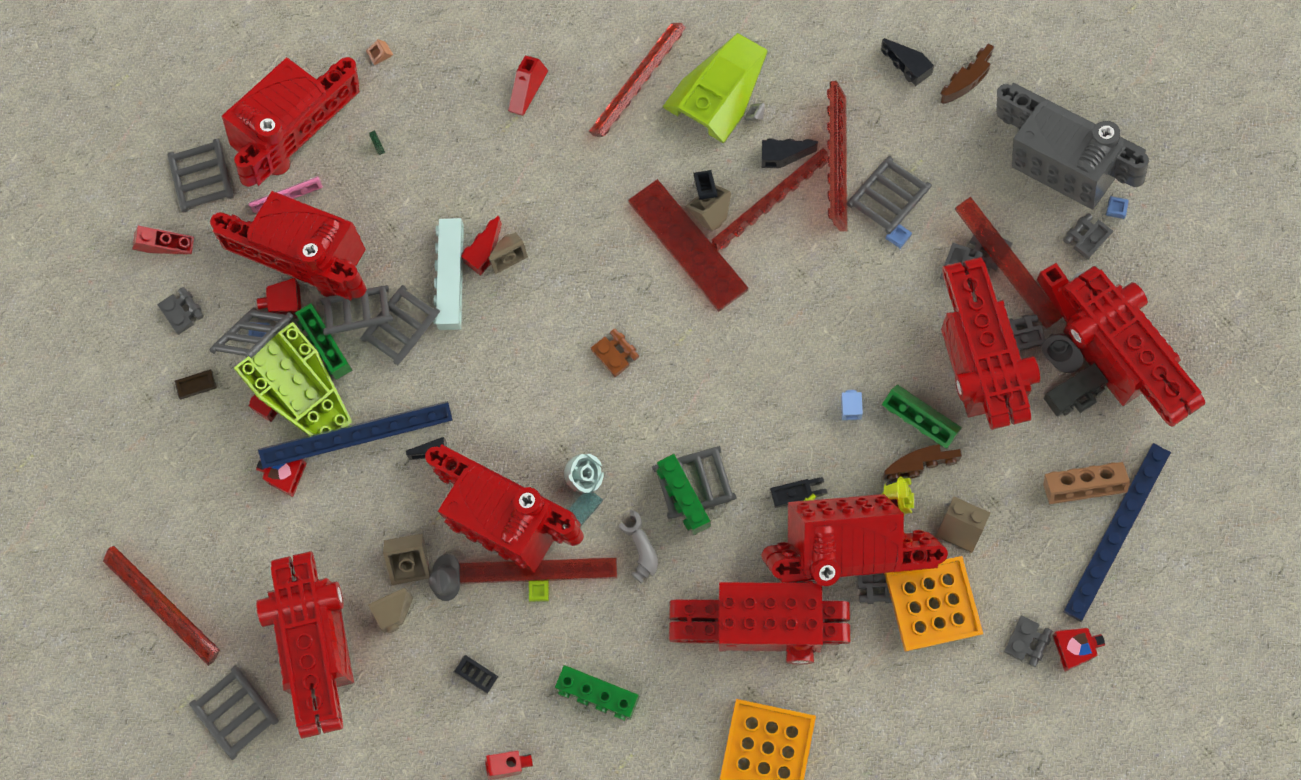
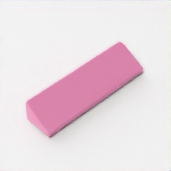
[249,176,323,213]

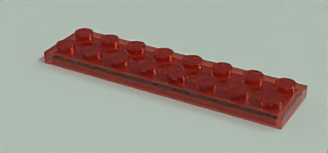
[827,80,848,231]
[628,179,749,312]

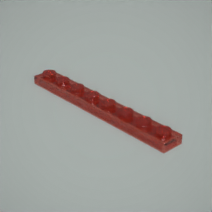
[589,23,686,137]
[712,148,828,251]
[955,197,1063,329]
[103,546,220,666]
[459,558,617,584]

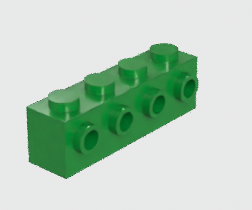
[295,303,353,380]
[882,384,962,449]
[656,454,711,535]
[555,665,640,721]

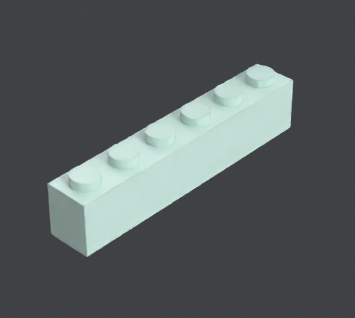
[433,218,464,330]

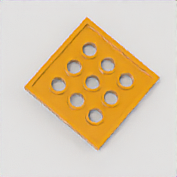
[884,556,983,652]
[720,699,816,780]

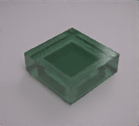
[369,130,385,155]

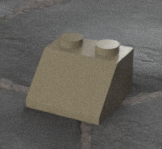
[935,497,990,553]
[383,533,430,585]

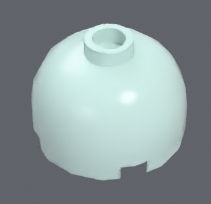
[564,454,604,493]

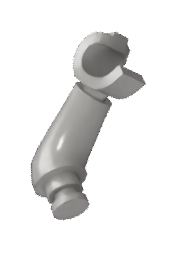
[619,510,658,584]

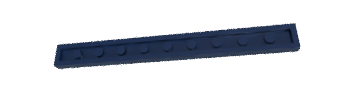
[258,401,453,469]
[1063,443,1171,622]

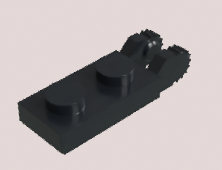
[770,477,827,508]

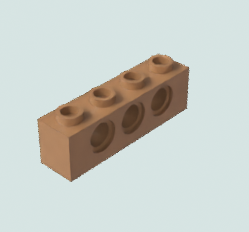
[1043,462,1130,504]

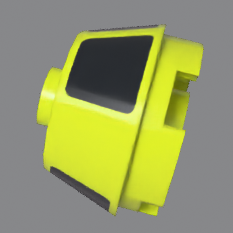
[882,476,914,516]

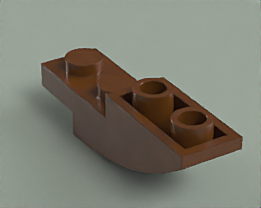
[940,43,994,104]
[883,444,962,481]

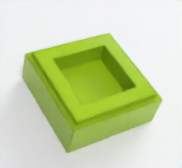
[529,581,549,602]

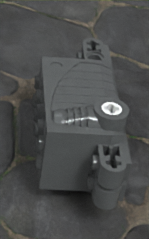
[996,82,1149,210]

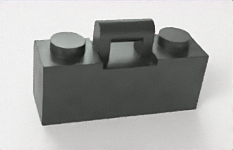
[1043,363,1108,417]

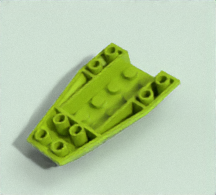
[663,33,768,144]
[233,322,352,436]

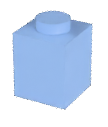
[841,390,863,420]

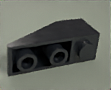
[881,38,934,86]
[761,138,818,168]

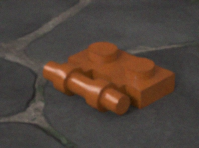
[591,328,639,377]

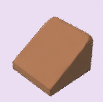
[366,39,393,65]

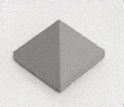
[745,103,765,121]

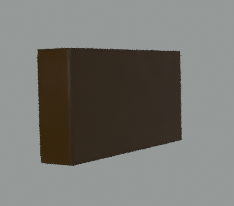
[175,369,217,400]

